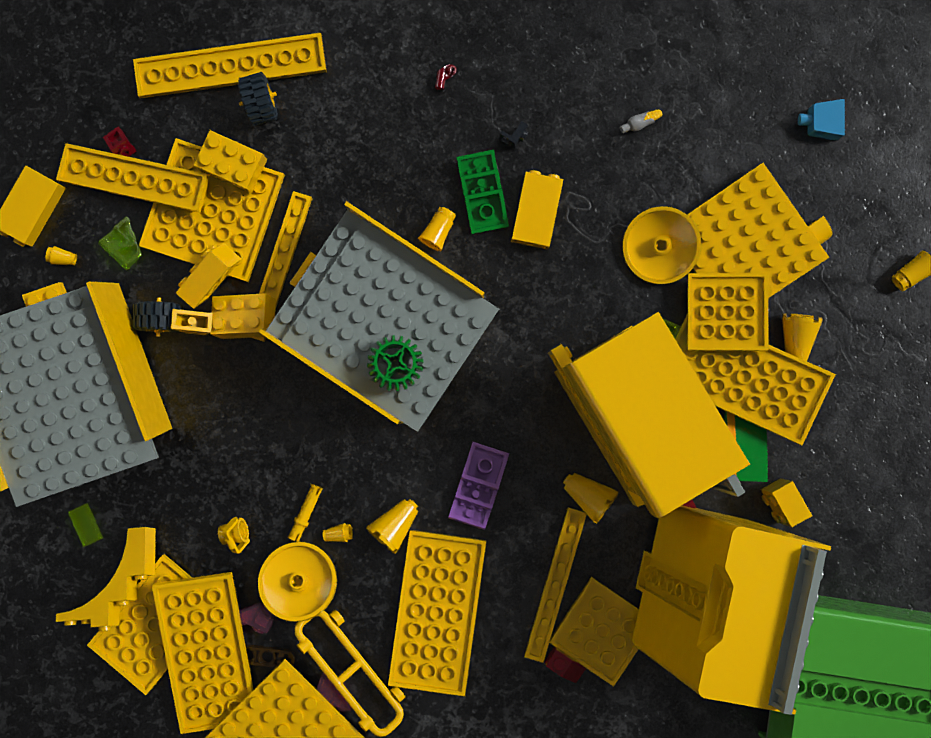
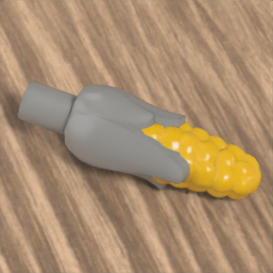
[620,109,662,133]

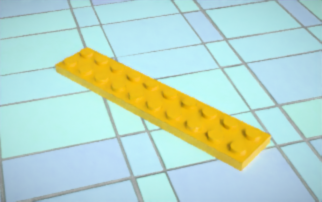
[133,33,327,99]

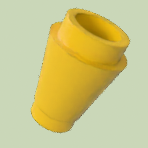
[45,246,77,265]
[323,523,353,542]

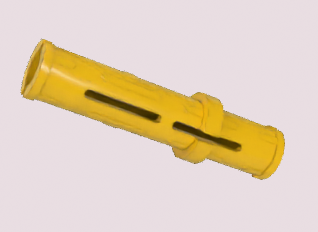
[288,484,323,542]

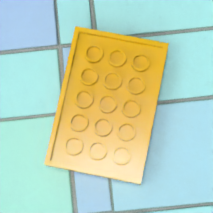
[87,554,192,695]

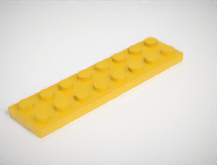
[56,143,210,213]

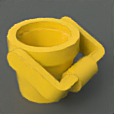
[218,517,250,554]

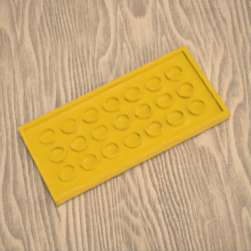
[675,313,836,446]
[388,530,486,696]
[152,572,254,734]

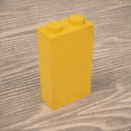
[0,165,66,247]
[511,170,563,249]

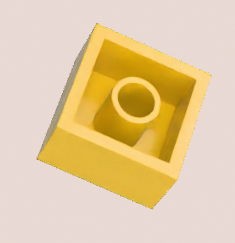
[761,478,812,527]

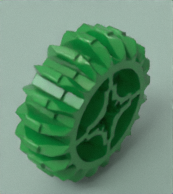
[367,335,423,392]

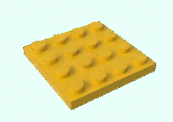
[688,273,769,351]
[549,577,639,687]

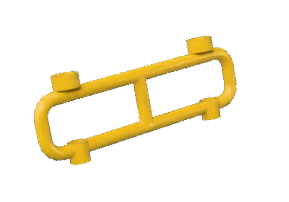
[294,610,405,737]

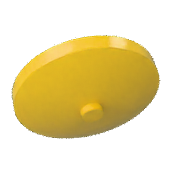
[623,206,701,284]
[258,542,337,622]

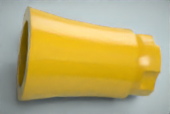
[418,207,456,251]
[892,250,931,291]

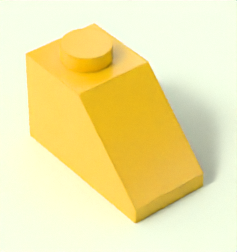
[171,309,213,335]

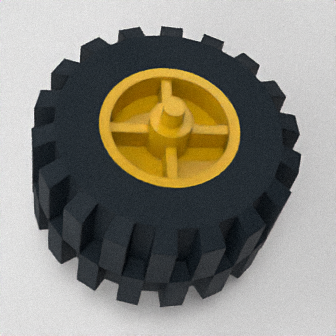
[238,72,278,126]
[133,298,184,337]

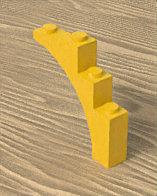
[56,527,156,631]

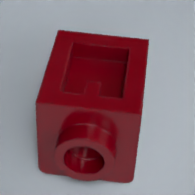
[103,126,136,157]

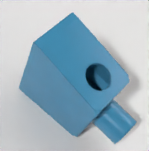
[798,99,845,140]

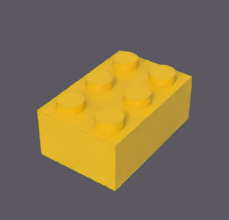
[194,130,267,194]
[176,243,241,309]
[210,293,276,339]

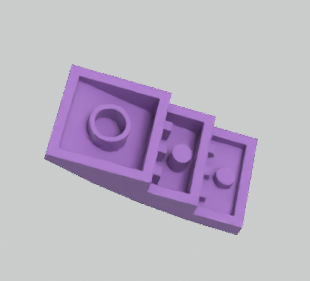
[448,442,509,530]

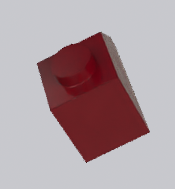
[544,646,586,683]

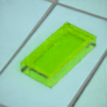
[68,503,103,547]

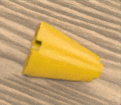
[782,313,823,361]
[563,473,619,524]
[366,499,418,554]

